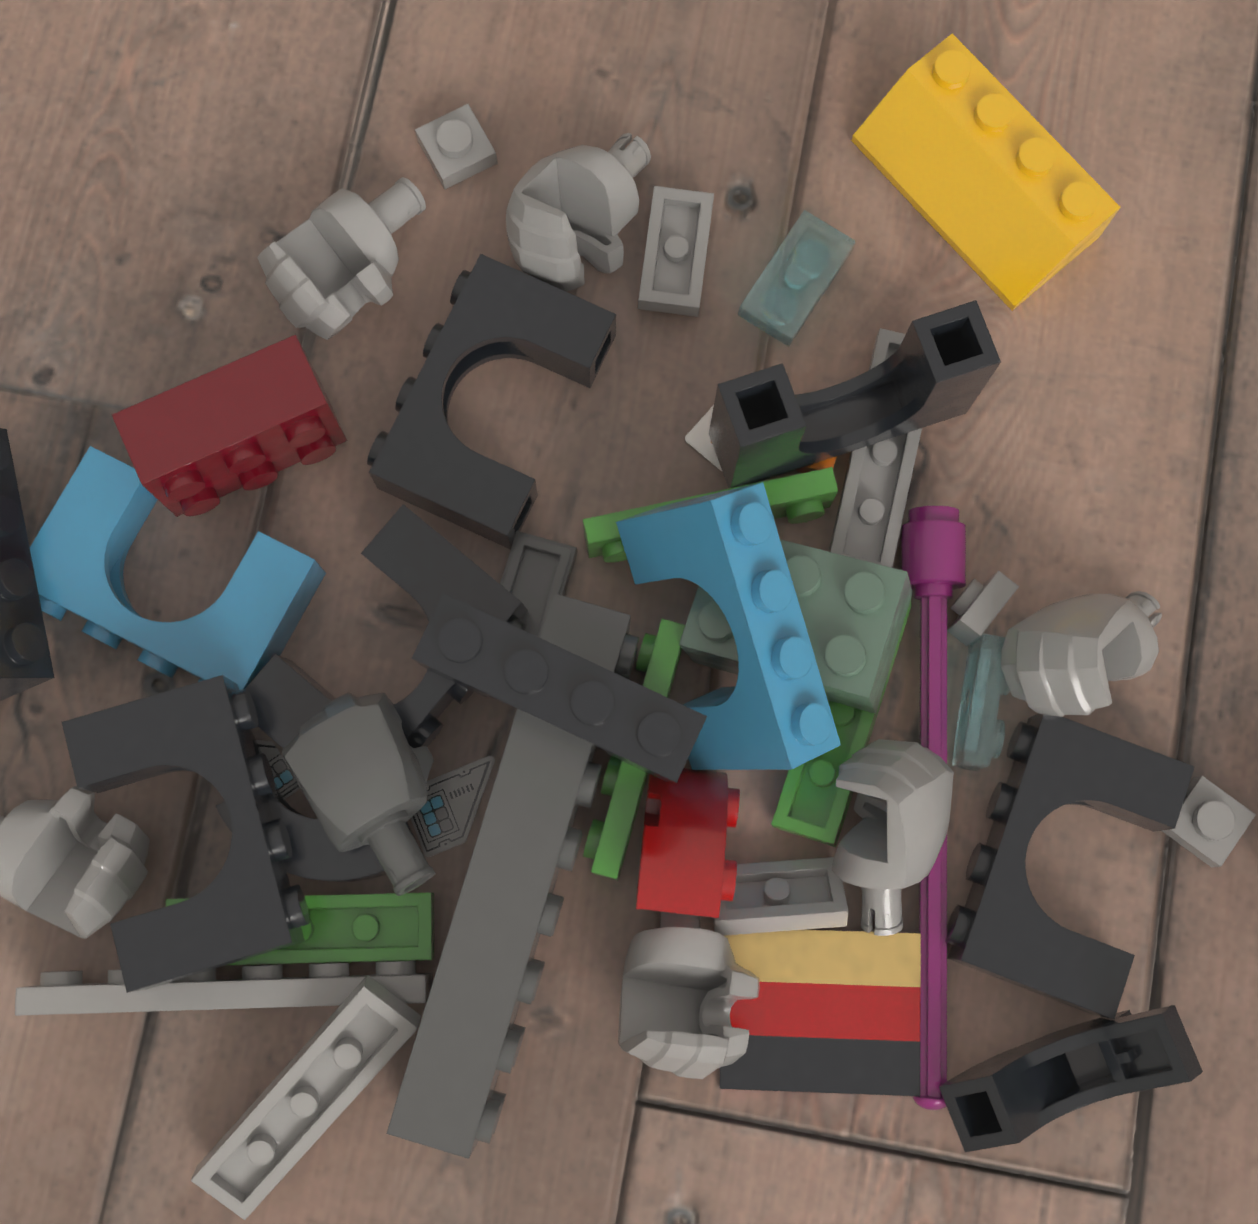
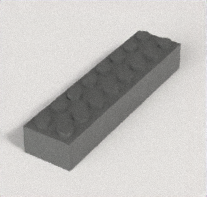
[386,593,639,1159]

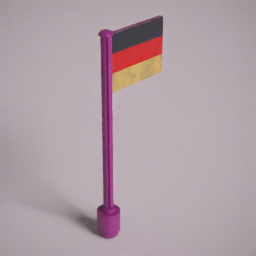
[719,506,966,1110]

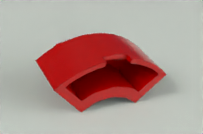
[636,768,740,918]

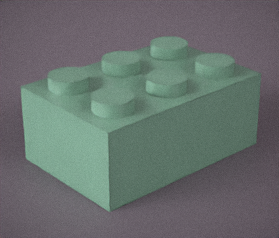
[679,539,913,714]

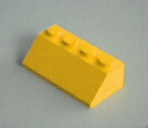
[851,33,1121,311]

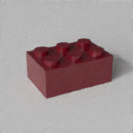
[112,334,347,517]

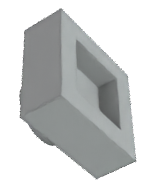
[415,104,498,189]
[947,571,1019,646]
[1162,776,1256,868]

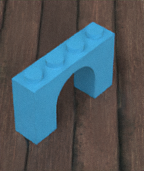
[30,446,326,690]
[616,482,841,770]

